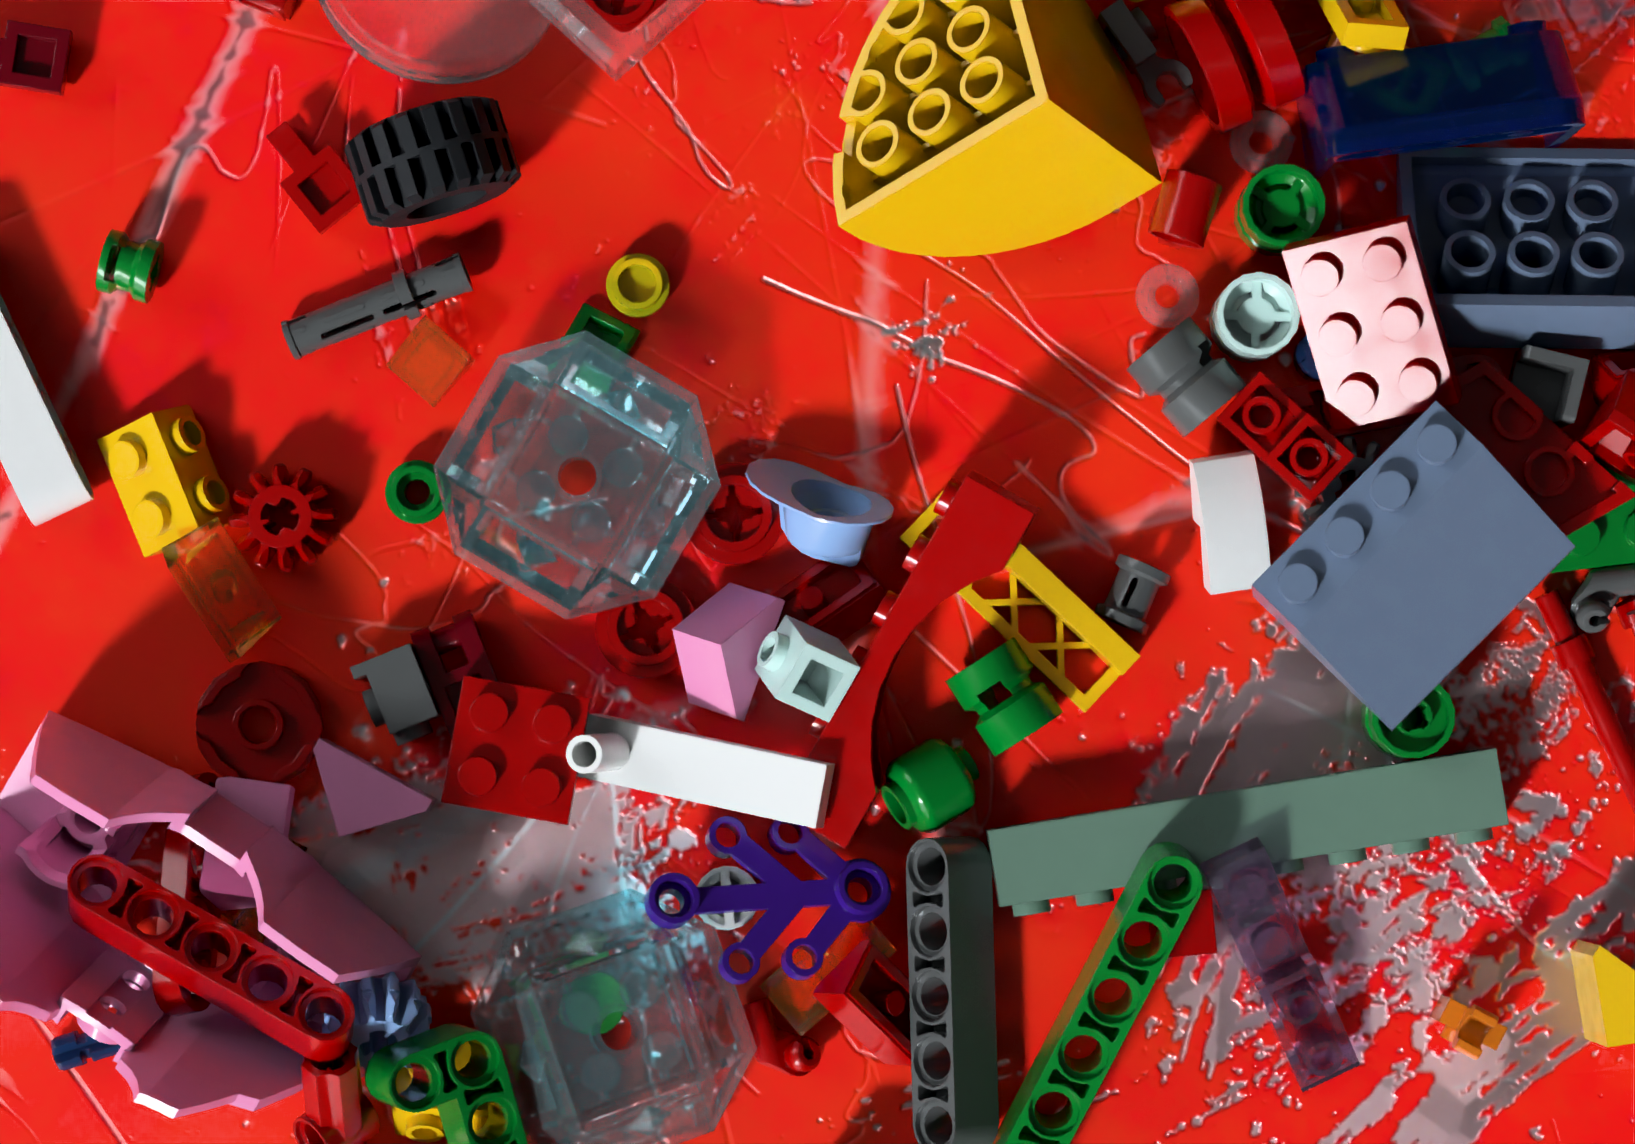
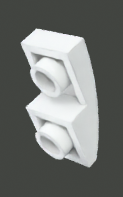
[1189,450,1271,595]

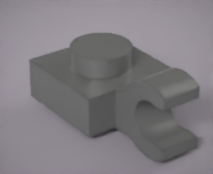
[1097,0,1193,109]

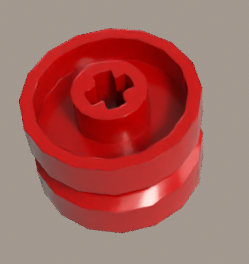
[1163,0,1305,135]

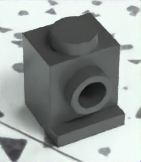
[349,643,442,746]

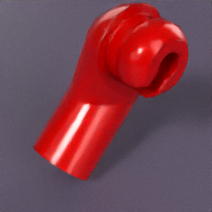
[738,997,821,1077]

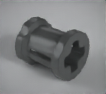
[1093,554,1171,635]

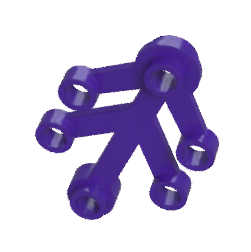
[644,816,891,985]

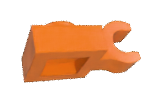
[1430,994,1508,1060]

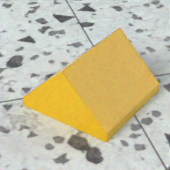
[1570,939,1635,1048]

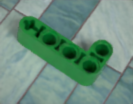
[365,1023,528,1144]

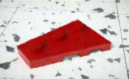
[1443,360,1635,536]

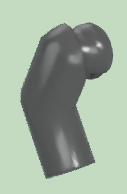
[1570,563,1635,633]

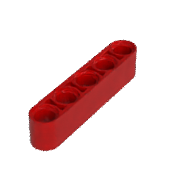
[67,854,355,1062]

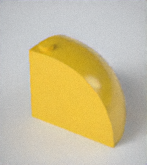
[833,0,1162,257]

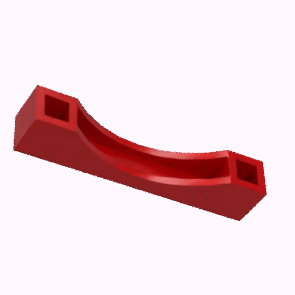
[796,470,1040,849]

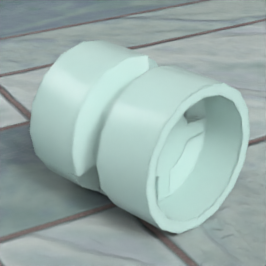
[1209,272,1301,363]

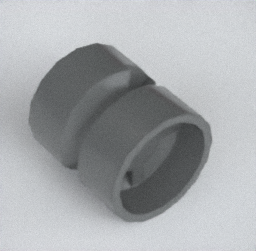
[1126,316,1247,438]

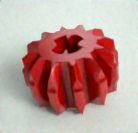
[228,463,339,573]

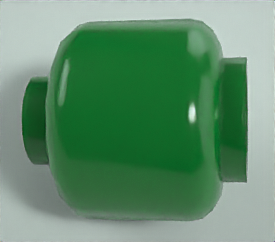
[881,738,980,833]

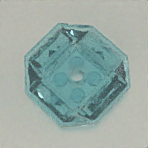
[433,330,721,620]
[471,888,757,1144]

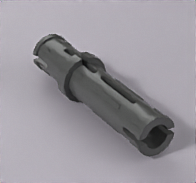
[281,252,474,360]

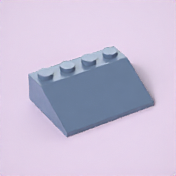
[1396,146,1635,350]
[1252,401,1575,731]

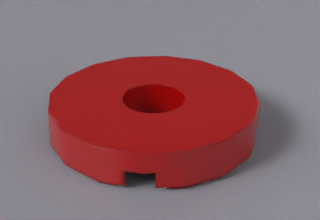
[195,661,324,784]

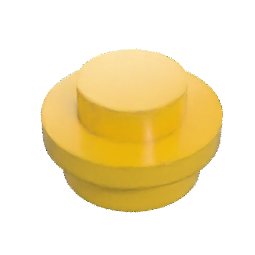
[606,253,670,318]

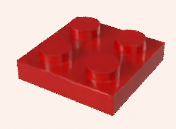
[441,675,592,825]

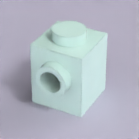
[755,615,861,723]

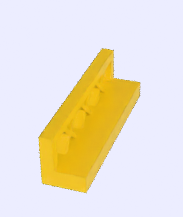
[899,490,1141,713]

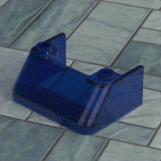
[1296,20,1586,179]

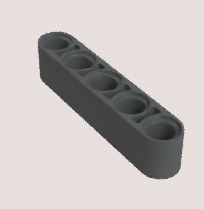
[906,836,999,1144]

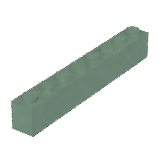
[985,748,1509,917]

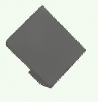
[1508,345,1590,428]

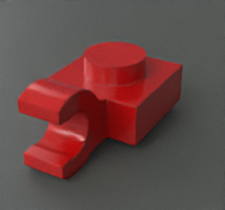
[266,121,361,235]

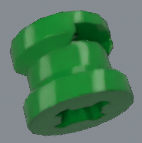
[96,229,164,304]

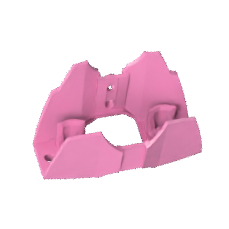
[0,710,422,1119]

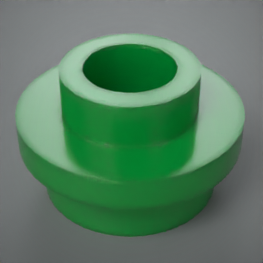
[385,460,450,524]

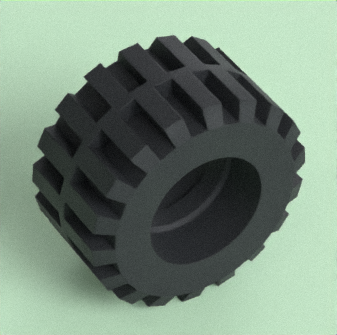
[344,96,521,228]

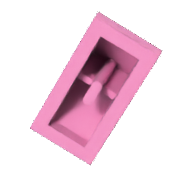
[672,583,785,721]
[313,738,438,837]

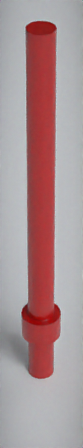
[1534,588,1635,814]

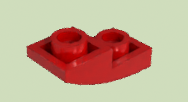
[1217,371,1355,504]

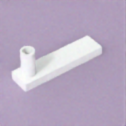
[566,713,835,829]

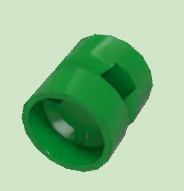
[1234,164,1325,256]
[945,637,1063,757]
[1361,684,1455,758]

